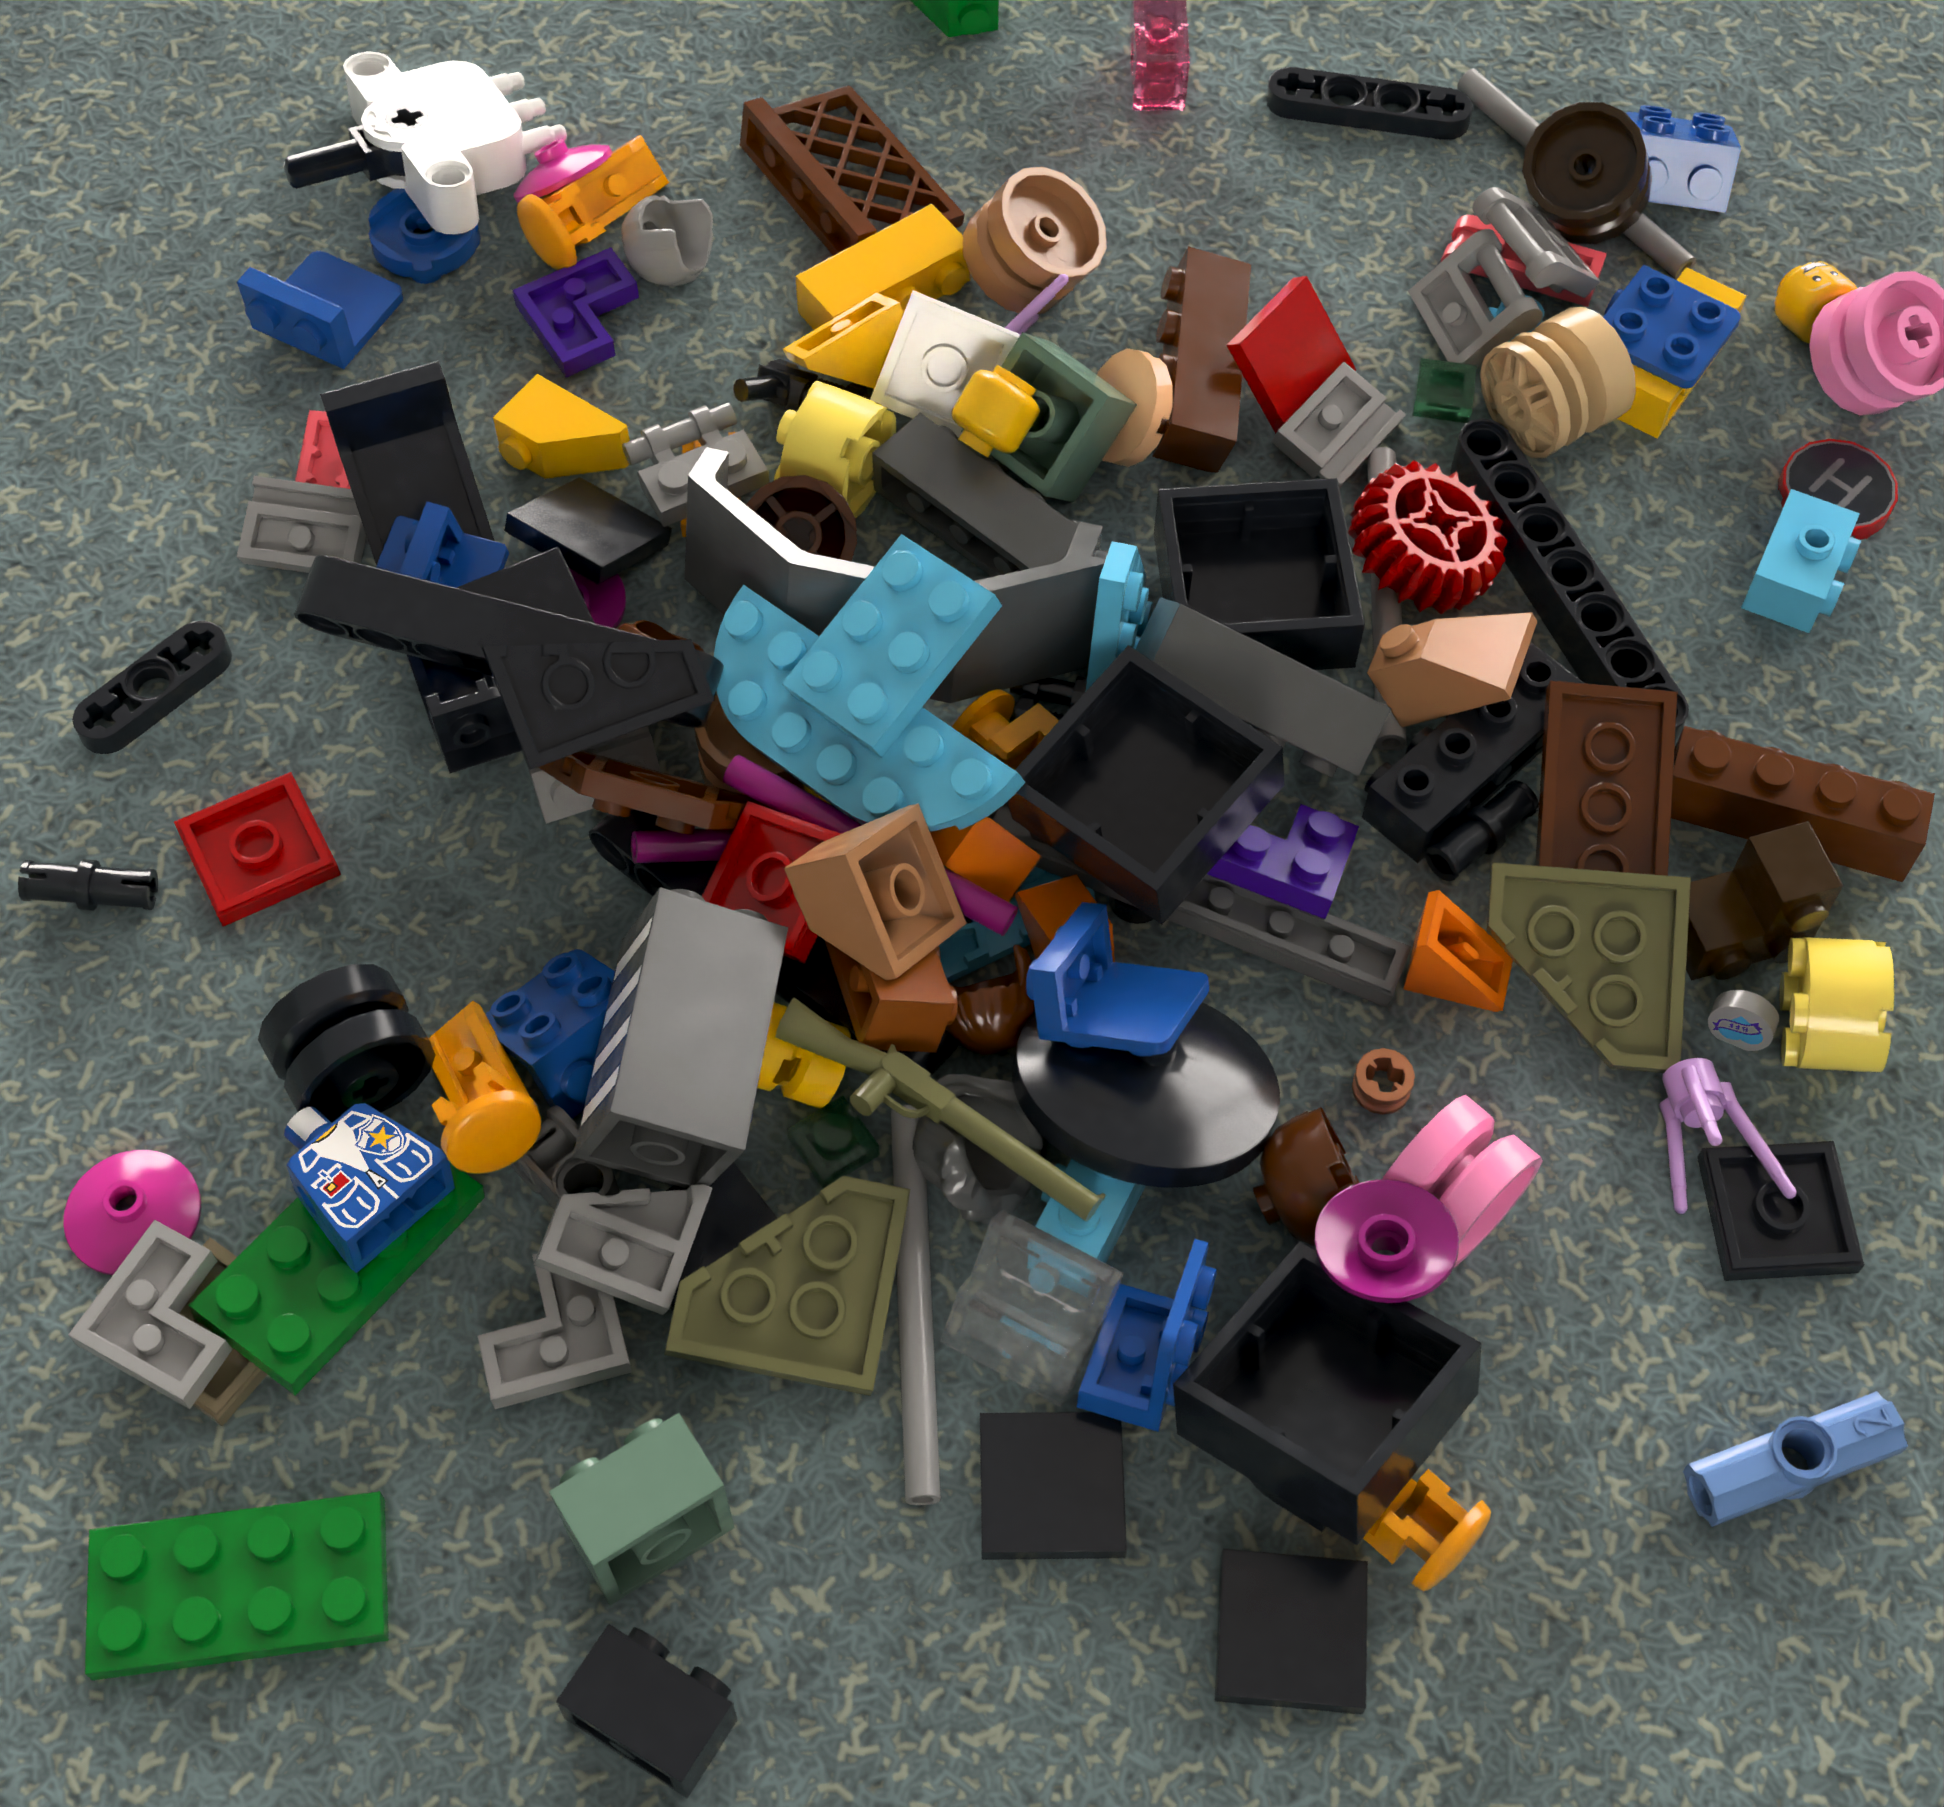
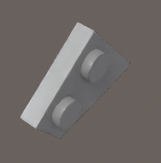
[533,1184,713,1315]

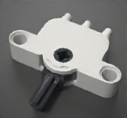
[284,52,567,235]

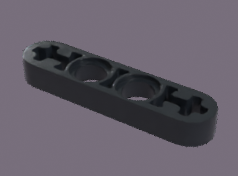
[1266,67,1473,140]

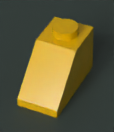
[783,293,904,389]
[493,374,630,479]

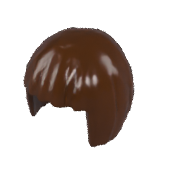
[940,944,1035,1055]

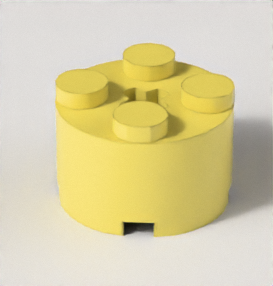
[774,381,896,518]
[1780,937,1894,1072]

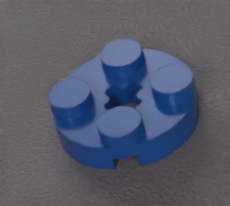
[368,189,481,284]

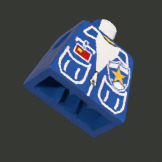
[284,1103,455,1273]

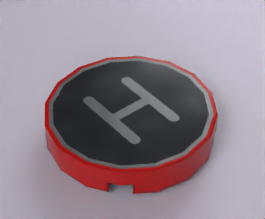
[1778,439,1898,540]

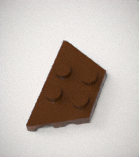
[538,750,770,835]

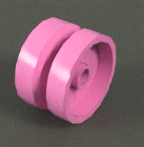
[1809,271,1944,415]
[1382,1095,1543,1268]

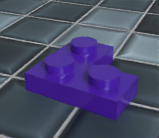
[512,247,639,378]
[1207,804,1359,919]

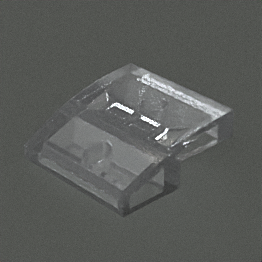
[940,1209,1124,1407]

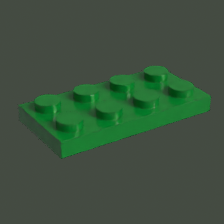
[188,1113,485,1396]
[85,1491,389,1681]

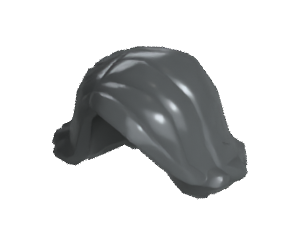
[912,1074,1044,1225]

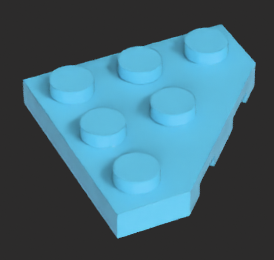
[1086,541,1153,691]

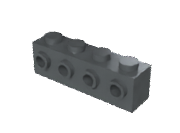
[872,413,1079,577]
[1135,597,1392,778]

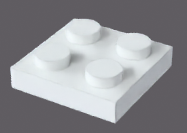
[870,290,1020,437]

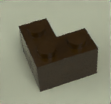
[1686,821,1843,981]

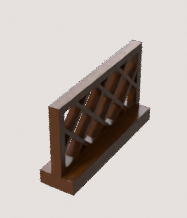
[740,85,965,256]

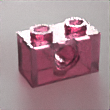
[1129,0,1190,110]

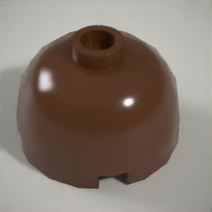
[746,475,857,562]
[1253,1107,1360,1246]

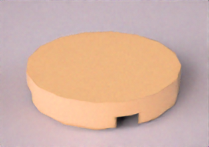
[1097,348,1173,467]

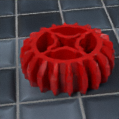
[1347,460,1508,614]

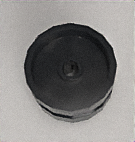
[258,964,435,1123]

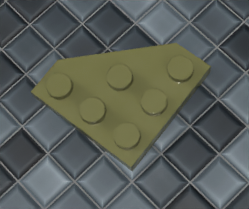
[1486,862,1691,1073]
[664,1176,910,1396]

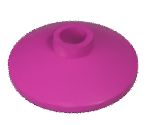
[513,139,612,203]
[63,1150,201,1276]

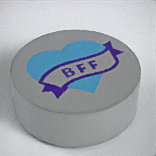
[1708,990,1779,1051]

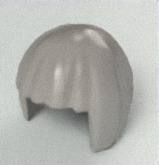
[621,195,713,287]

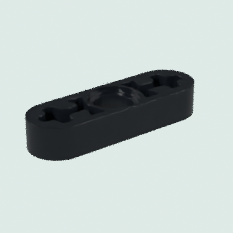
[72,621,232,754]

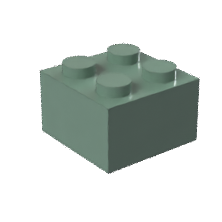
[961,332,1137,502]
[549,1413,735,1605]

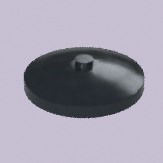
[1012,1002,1280,1188]

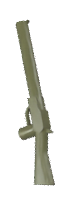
[776,998,1106,1222]

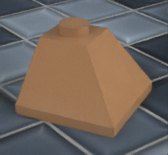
[1367,612,1538,727]
[784,803,967,981]

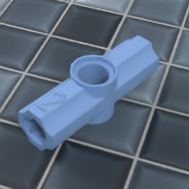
[1683,1391,1908,1527]

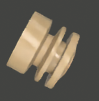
[1480,307,1636,458]

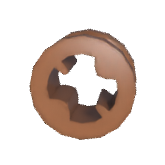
[1352,1048,1415,1115]

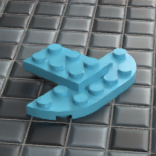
[714,534,1025,832]

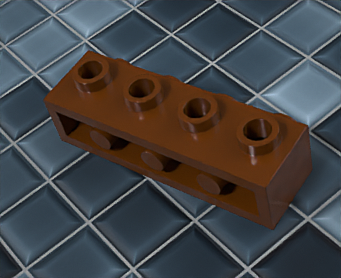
[1152,246,1251,473]
[1671,726,1935,882]

